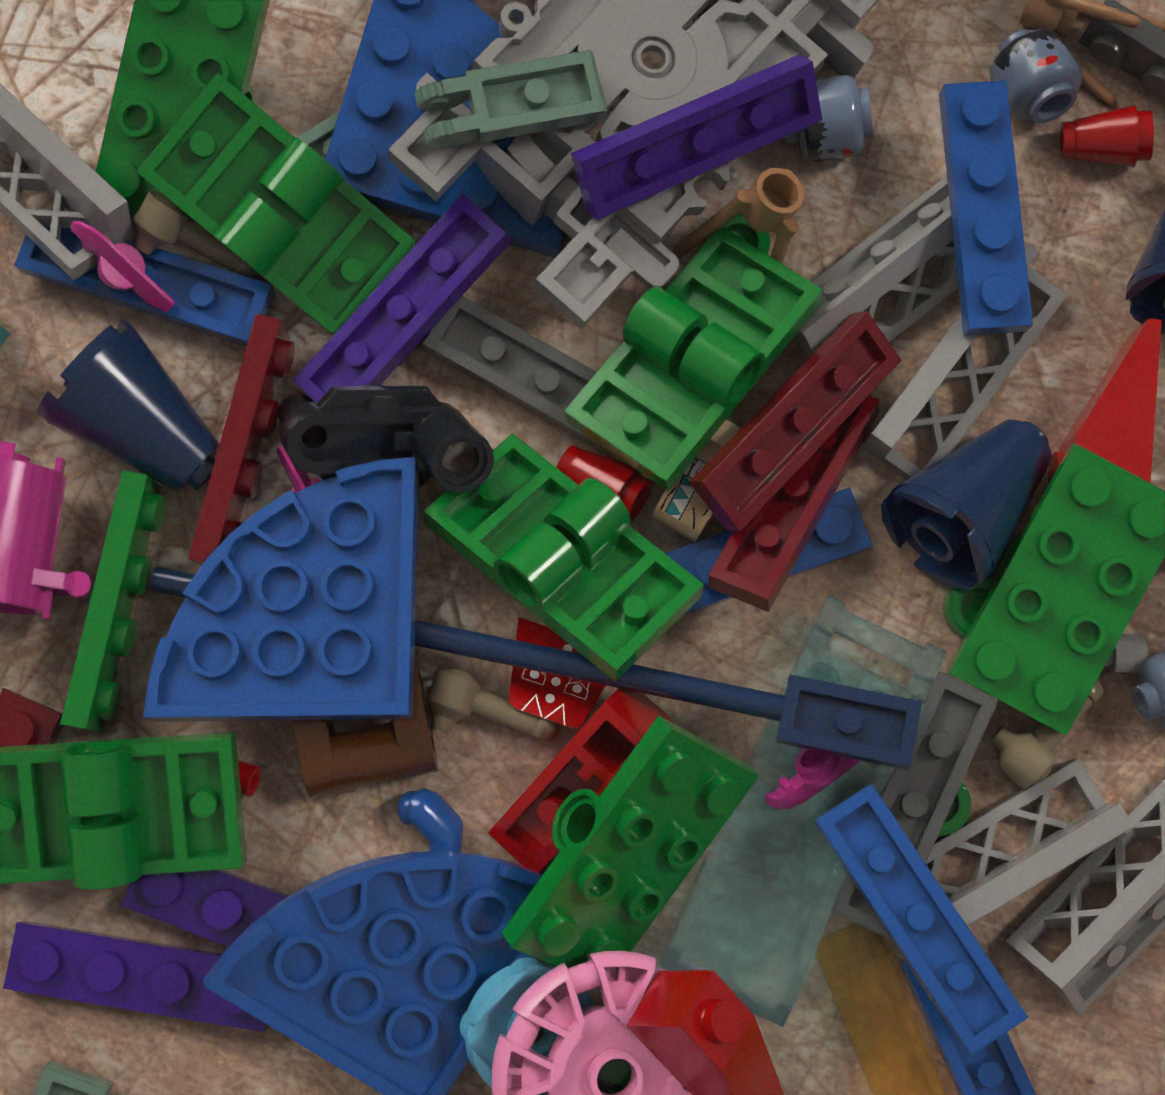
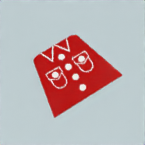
[508,617,606,728]

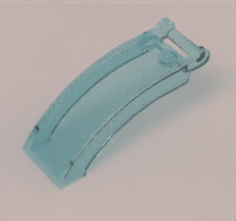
[659,595,946,1027]

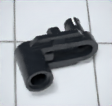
[278,385,494,493]

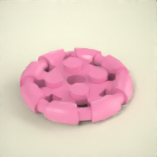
[491,951,693,1095]

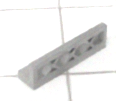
[0,83,134,281]
[792,176,958,358]
[861,242,1068,480]
[886,758,1134,959]
[1006,779,1165,1016]

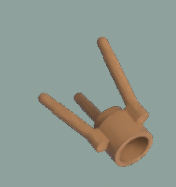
[1019,0,1165,106]
[673,168,805,264]

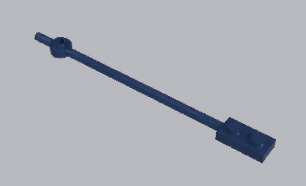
[150,566,922,770]

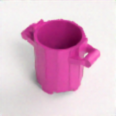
[0,441,93,622]

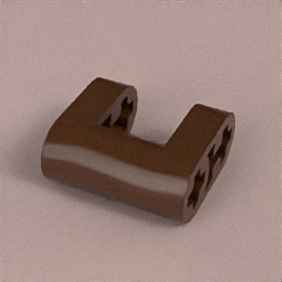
[292,651,439,798]

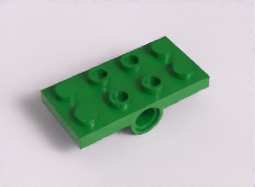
[95,0,270,222]
[136,73,417,335]
[564,227,823,491]
[424,433,704,682]
[946,443,1165,736]
[501,715,760,968]
[0,732,247,890]

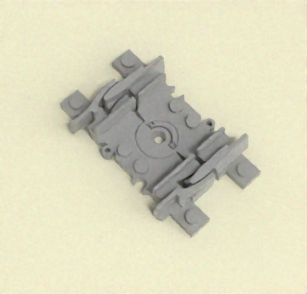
[388,0,880,329]

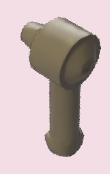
[134,190,258,278]
[426,668,559,742]
[990,680,1104,789]

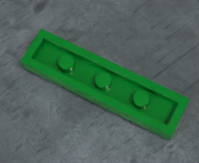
[60,470,166,733]

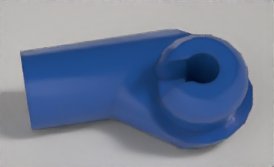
[397,788,463,852]

